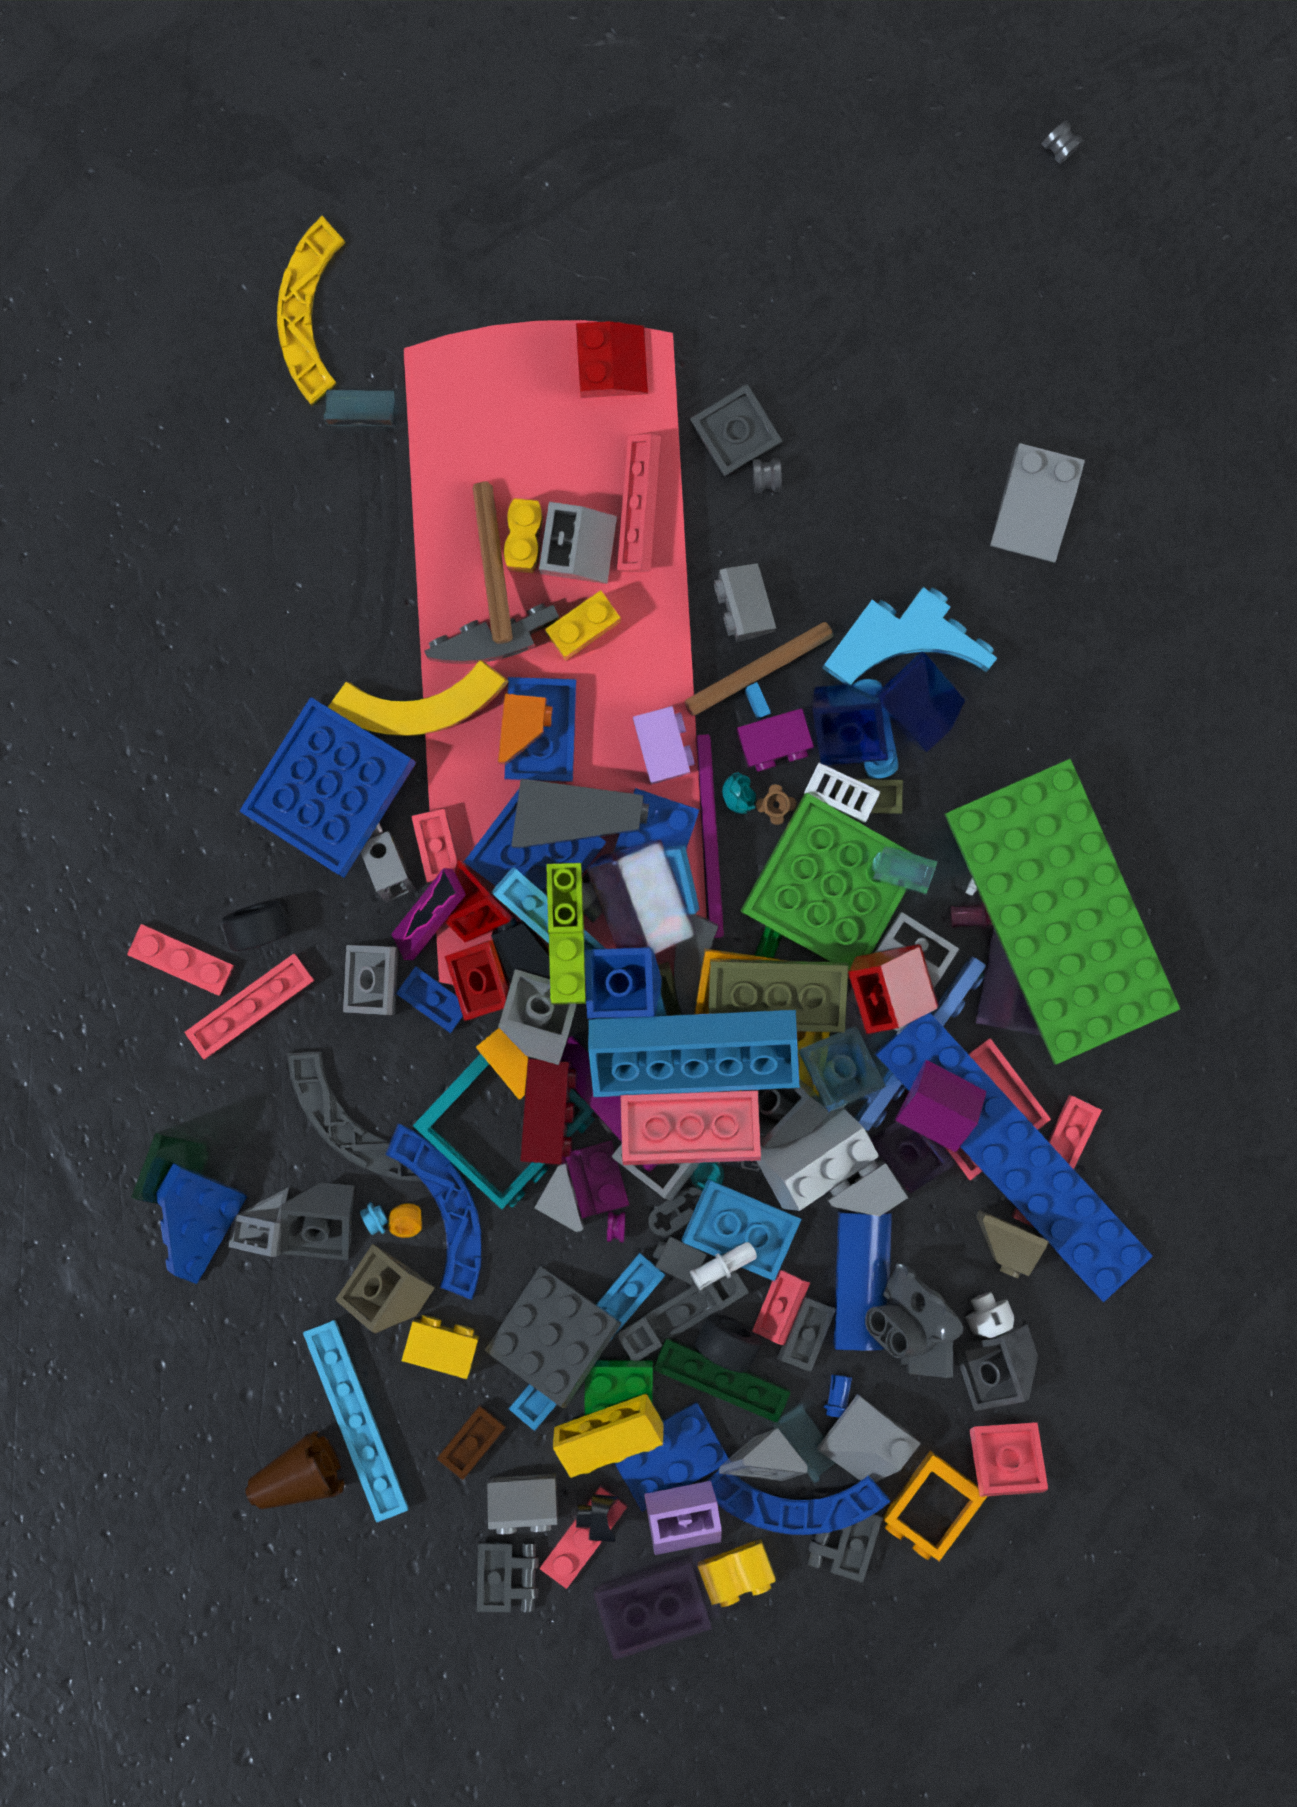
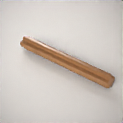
[473,481,513,644]
[685,622,834,716]

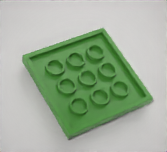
[740,793,923,971]

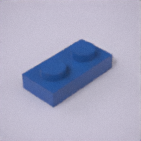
[396,966,463,1033]

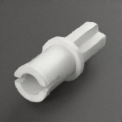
[689,1242,757,1290]

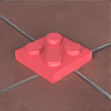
[970,1422,1048,1497]

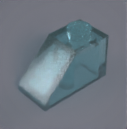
[872,847,937,894]

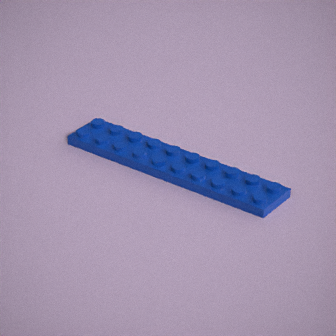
[875,1013,1153,1302]

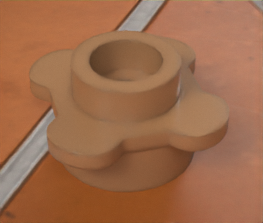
[756,784,797,825]

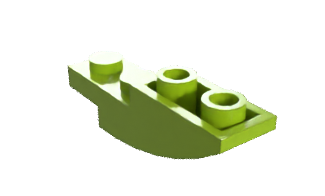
[547,863,586,1005]

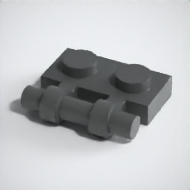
[808,1513,883,1583]
[477,1541,539,1613]

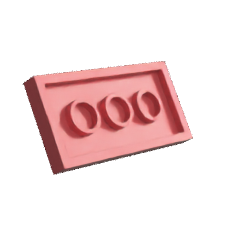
[621,1091,761,1165]

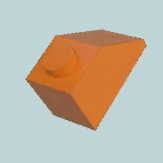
[498,694,553,765]

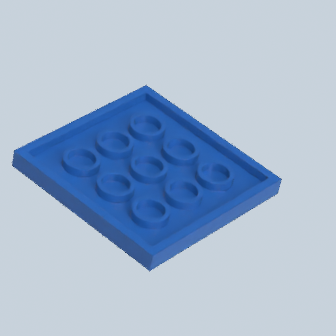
[239,697,416,878]

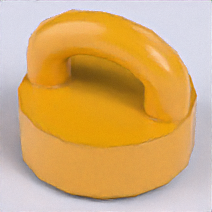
[388,1203,422,1238]

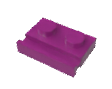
[565,1140,629,1218]

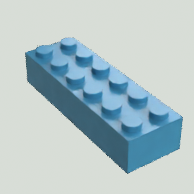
[588,1010,800,1097]

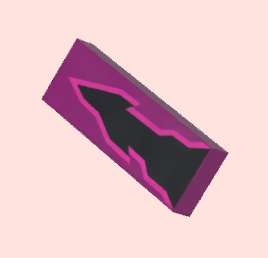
[391,868,466,960]

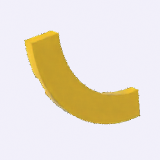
[277,216,345,406]
[328,660,509,736]

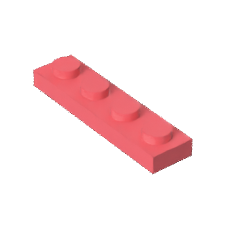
[617,434,661,572]
[184,953,315,1060]
[1011,1095,1102,1227]

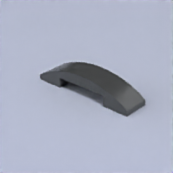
[616,1270,749,1361]

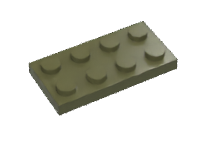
[708,959,848,1033]

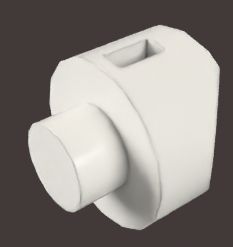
[965,1292,1014,1338]

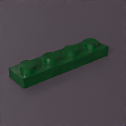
[653,1337,791,1423]

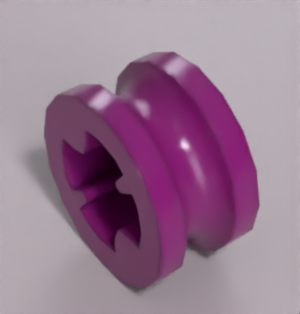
[607,1211,625,1243]

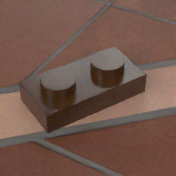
[437,1405,506,1480]

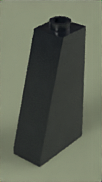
[491,917,596,1037]

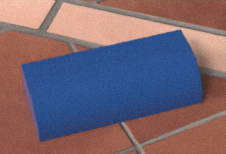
[834,1211,892,1350]

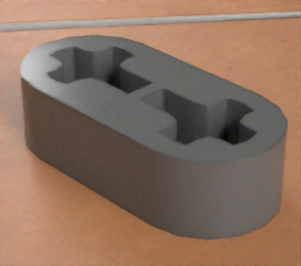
[649,1186,702,1236]

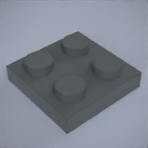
[690,384,782,478]

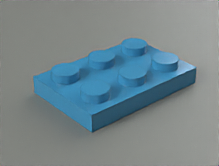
[681,1179,801,1281]

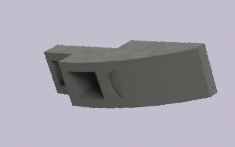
[424,603,560,664]

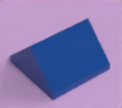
[584,947,662,1019]

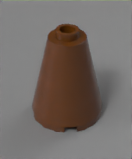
[245,1431,344,1510]

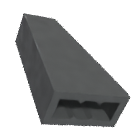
[511,779,649,849]

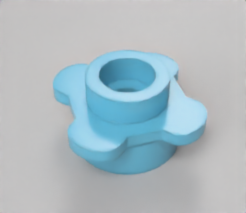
[360,1202,388,1235]

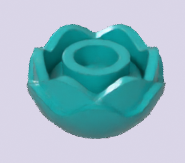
[722,772,756,814]

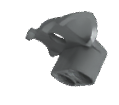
[865,1261,963,1358]

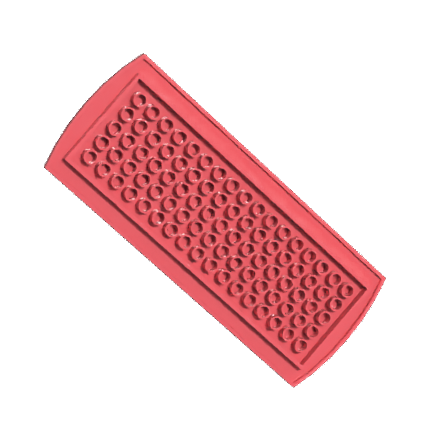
[404,320,707,994]

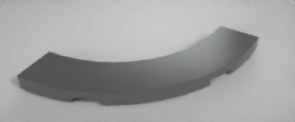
[674,914,718,1015]
[287,1051,421,1181]

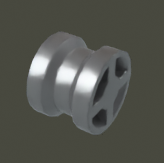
[1041,120,1084,164]
[753,458,782,493]

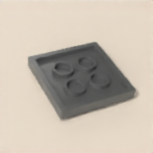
[484,1266,622,1408]

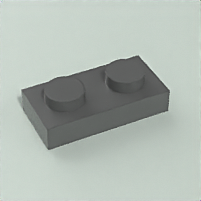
[777,1296,836,1372]

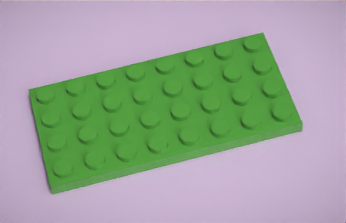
[944,759,1180,1064]

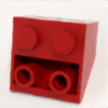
[848,944,938,1034]

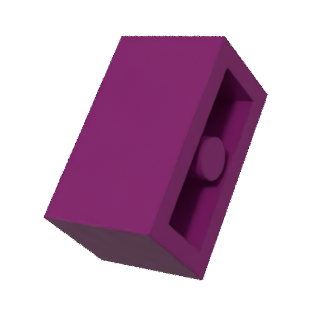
[736,708,814,772]

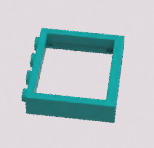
[413,1053,595,1209]

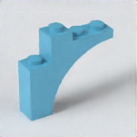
[822,587,997,687]

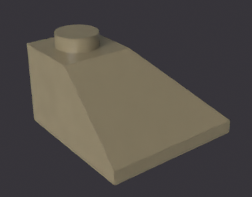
[976,1210,1049,1278]
[335,1244,435,1333]

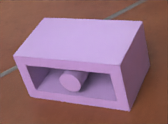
[633,706,695,784]

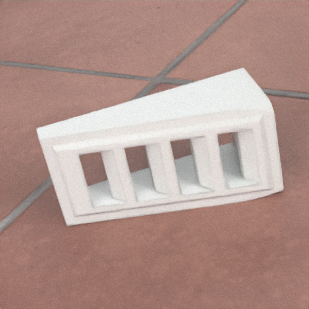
[804,763,880,823]

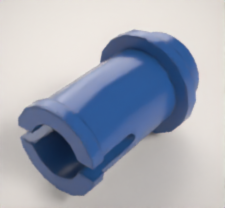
[824,1374,853,1418]

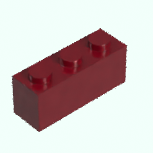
[520,1058,577,1165]

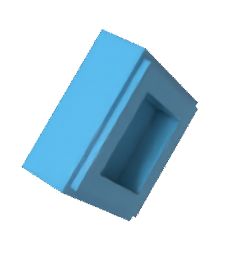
[745,682,771,720]

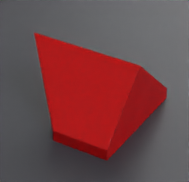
[444,859,512,942]

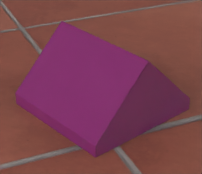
[895,1060,987,1152]

